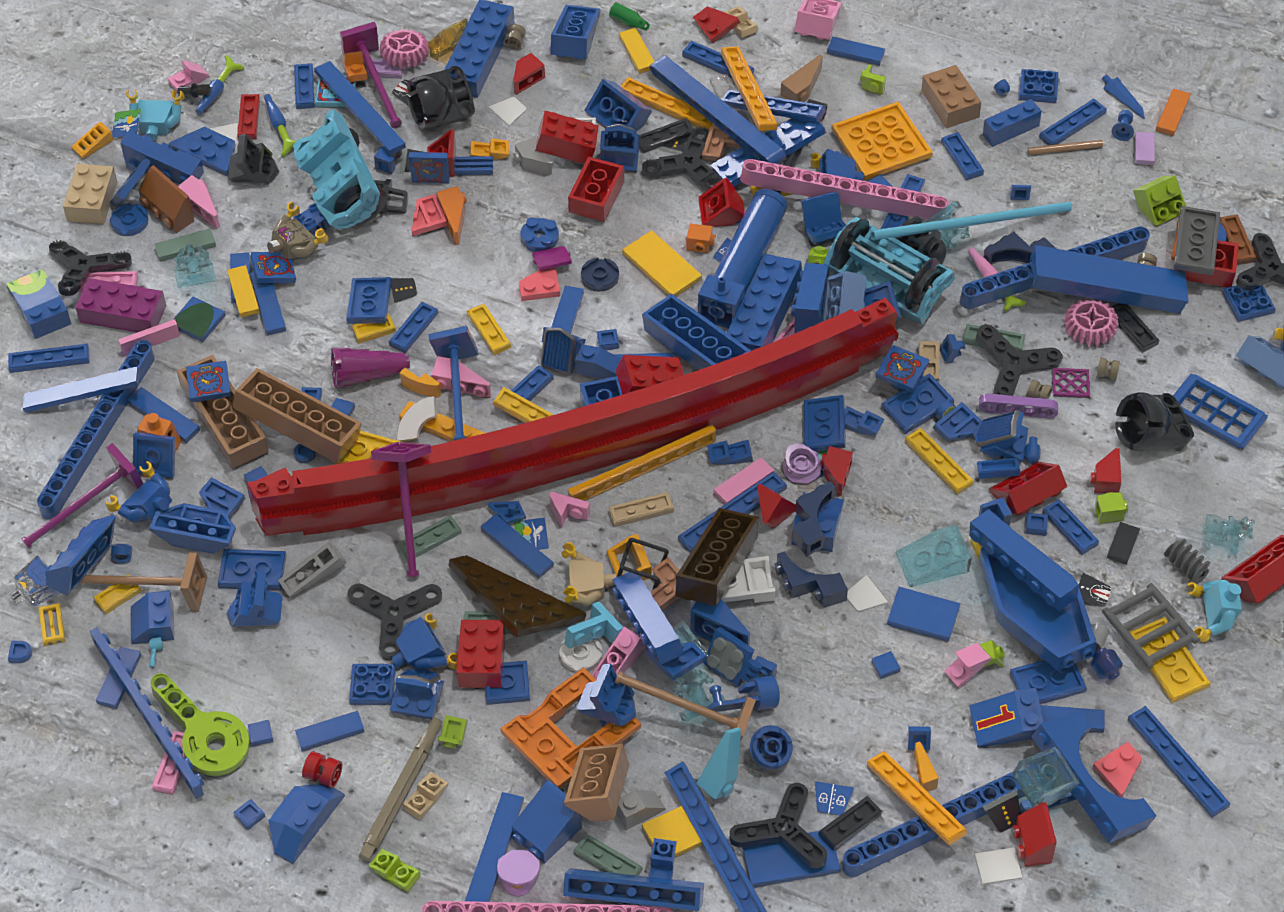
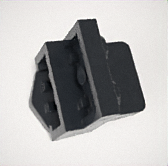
[228,133,279,183]

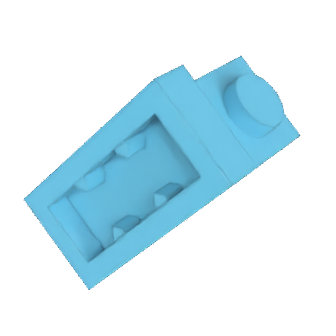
[564,602,623,649]

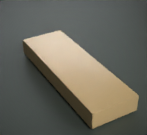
[609,492,674,527]

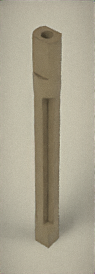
[359,717,443,862]

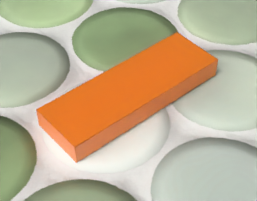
[1156,88,1191,136]

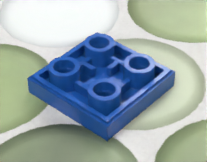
[1019,69,1059,103]
[1222,282,1276,322]
[349,664,396,705]

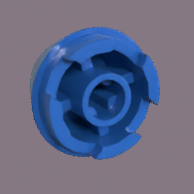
[750,725,793,770]

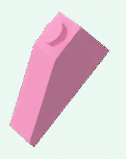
[178,175,220,229]

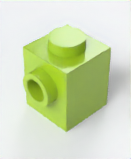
[1094,492,1128,524]

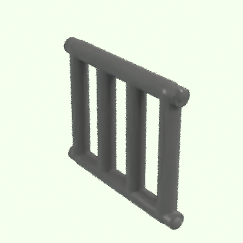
[1102,583,1200,669]

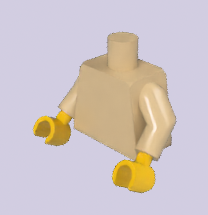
[561,542,616,607]

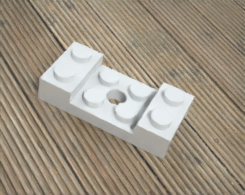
[689,556,776,608]

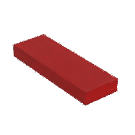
[237,94,260,140]

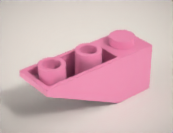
[431,356,491,398]
[592,626,646,680]

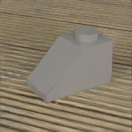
[513,137,552,176]
[616,790,666,830]

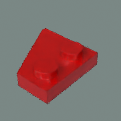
[693,6,741,43]

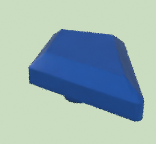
[488,501,526,524]

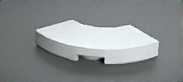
[397,396,437,442]

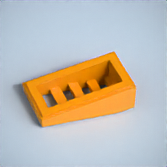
[71,122,113,159]
[914,742,939,792]

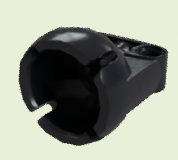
[407,66,475,130]
[1115,392,1194,451]

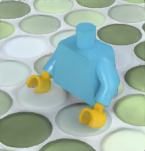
[126,89,185,141]
[1187,580,1242,643]

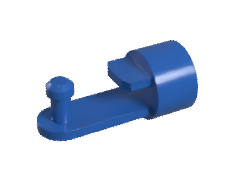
[708,676,780,712]

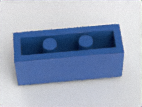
[982,99,1042,147]

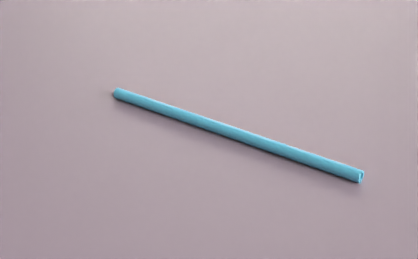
[870,202,1072,240]

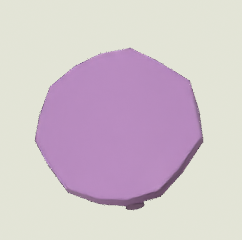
[782,443,821,484]
[497,850,540,897]

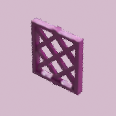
[1052,368,1090,398]

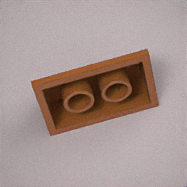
[139,165,195,233]

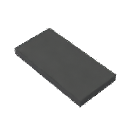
[1173,206,1220,275]

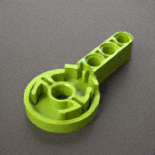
[151,673,250,776]

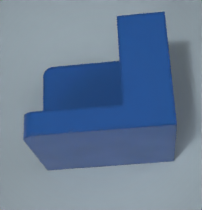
[979,498,1012,526]

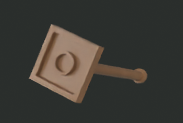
[80,553,207,612]
[614,671,756,741]

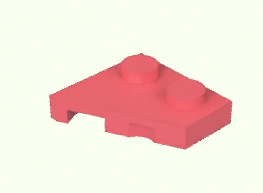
[411,194,448,236]
[519,267,560,301]
[1093,742,1142,798]

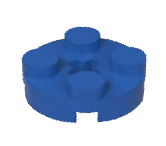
[520,217,559,252]

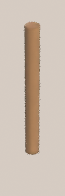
[1027,140,1103,155]

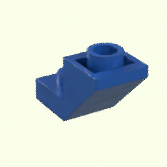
[649,838,677,879]

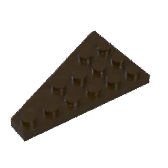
[448,555,586,637]

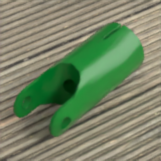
[609,2,650,30]

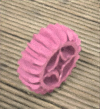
[380,29,429,69]
[1064,298,1118,347]

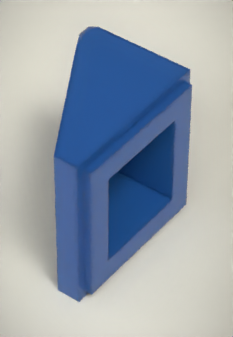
[1010,185,1031,200]

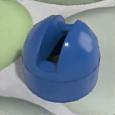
[993,79,1010,96]

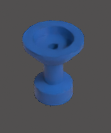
[1112,110,1134,141]

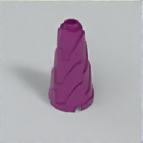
[331,347,410,388]

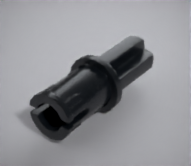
[177,83,212,98]

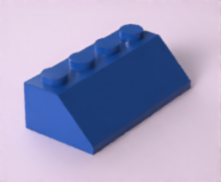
[45,515,116,596]

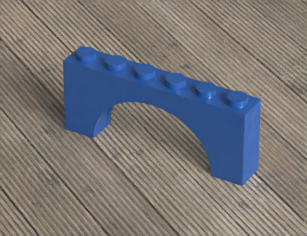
[1032,710,1157,843]

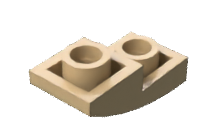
[402,772,448,820]

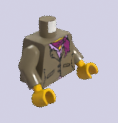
[267,201,328,259]

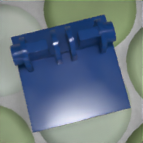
[293,203,331,237]

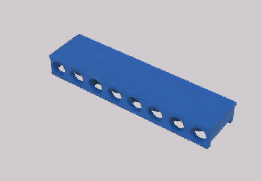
[1030,245,1189,314]

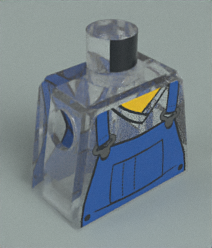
[9,555,61,606]

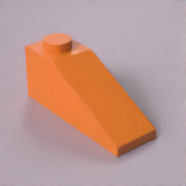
[436,186,467,245]

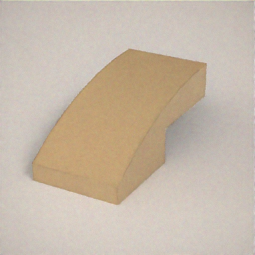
[725,6,758,37]
[919,341,940,380]

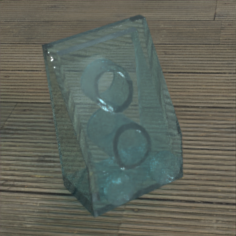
[896,525,972,587]

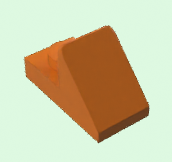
[342,51,367,82]

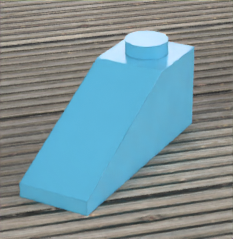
[696,727,741,800]

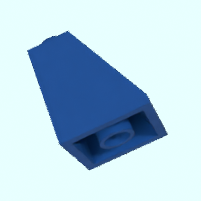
[511,780,582,864]

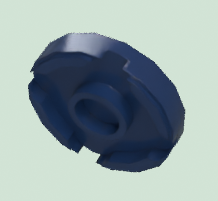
[581,258,619,292]

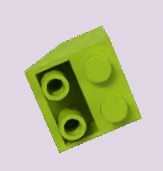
[1133,175,1186,226]

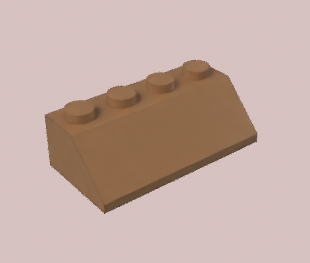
[564,743,629,821]

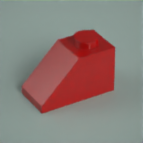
[513,53,546,95]
[821,446,853,496]
[1090,448,1122,493]

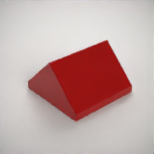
[427,129,456,177]

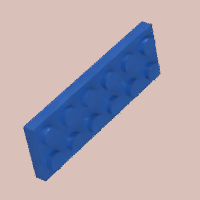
[711,118,826,187]

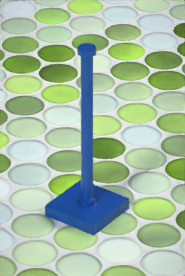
[428,326,479,441]

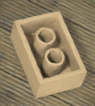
[63,163,117,224]

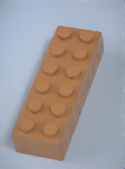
[177,355,269,469]
[233,368,362,463]

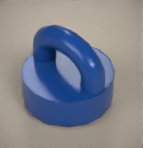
[111,543,132,564]

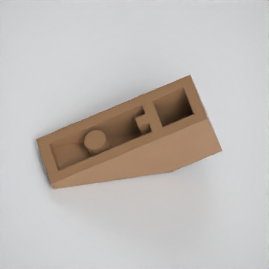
[780,55,823,102]

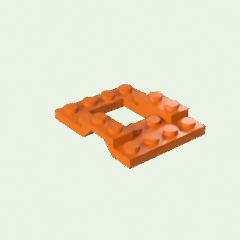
[500,667,641,789]

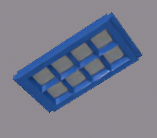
[1173,373,1268,449]

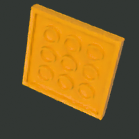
[831,101,933,180]

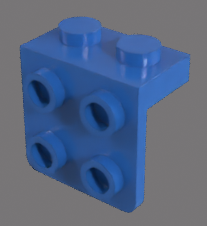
[801,191,846,243]

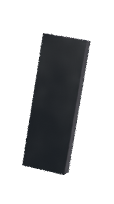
[639,118,693,153]
[1110,303,1160,353]
[818,796,883,850]

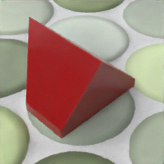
[757,483,796,528]

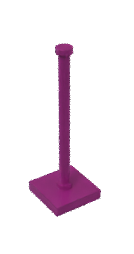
[340,21,402,128]
[371,442,431,577]
[21,443,144,548]

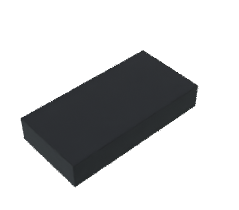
[1107,522,1140,565]

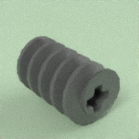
[1164,538,1211,584]

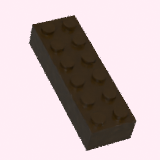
[675,508,759,606]

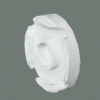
[560,639,602,673]

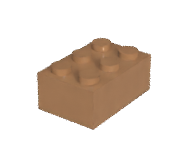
[921,65,981,128]

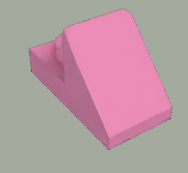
[168,60,209,92]
[549,491,590,527]
[945,643,992,688]

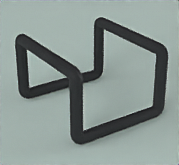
[617,538,669,590]

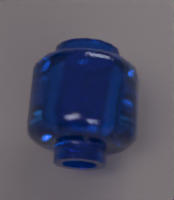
[1090,647,1123,681]

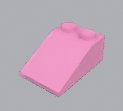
[794,0,842,40]

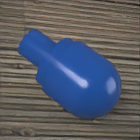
[1024,436,1041,464]

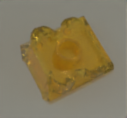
[428,18,468,61]

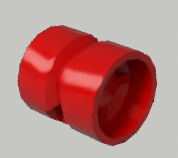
[302,751,343,788]

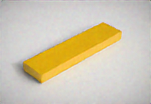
[905,428,974,495]

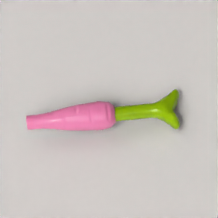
[968,247,1026,312]

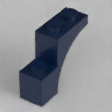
[983,232,1057,265]
[792,481,835,557]
[774,551,848,608]

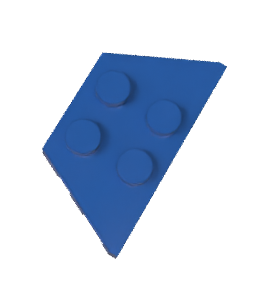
[169,126,236,176]

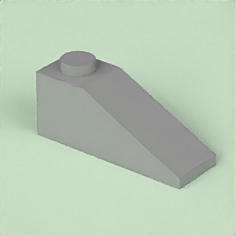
[278,542,347,597]

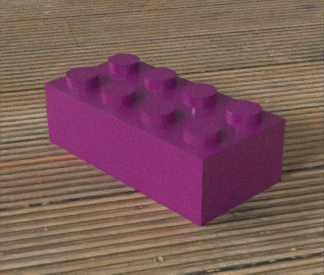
[75,278,167,333]

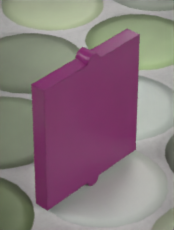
[532,246,572,271]

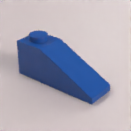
[576,344,621,379]

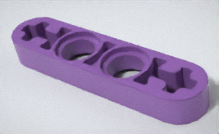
[979,394,1058,418]

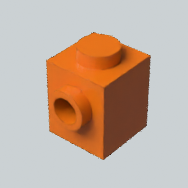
[686,223,716,253]

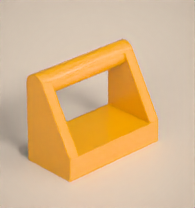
[606,533,652,581]

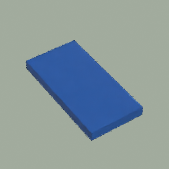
[742,831,840,887]

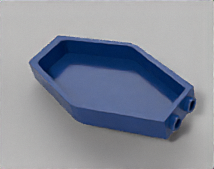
[979,535,1097,671]

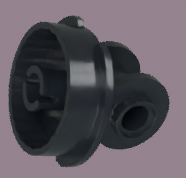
[893,216,946,265]

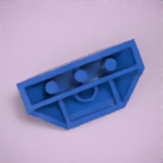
[149,503,236,554]
[268,784,345,864]

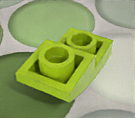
[368,849,421,892]

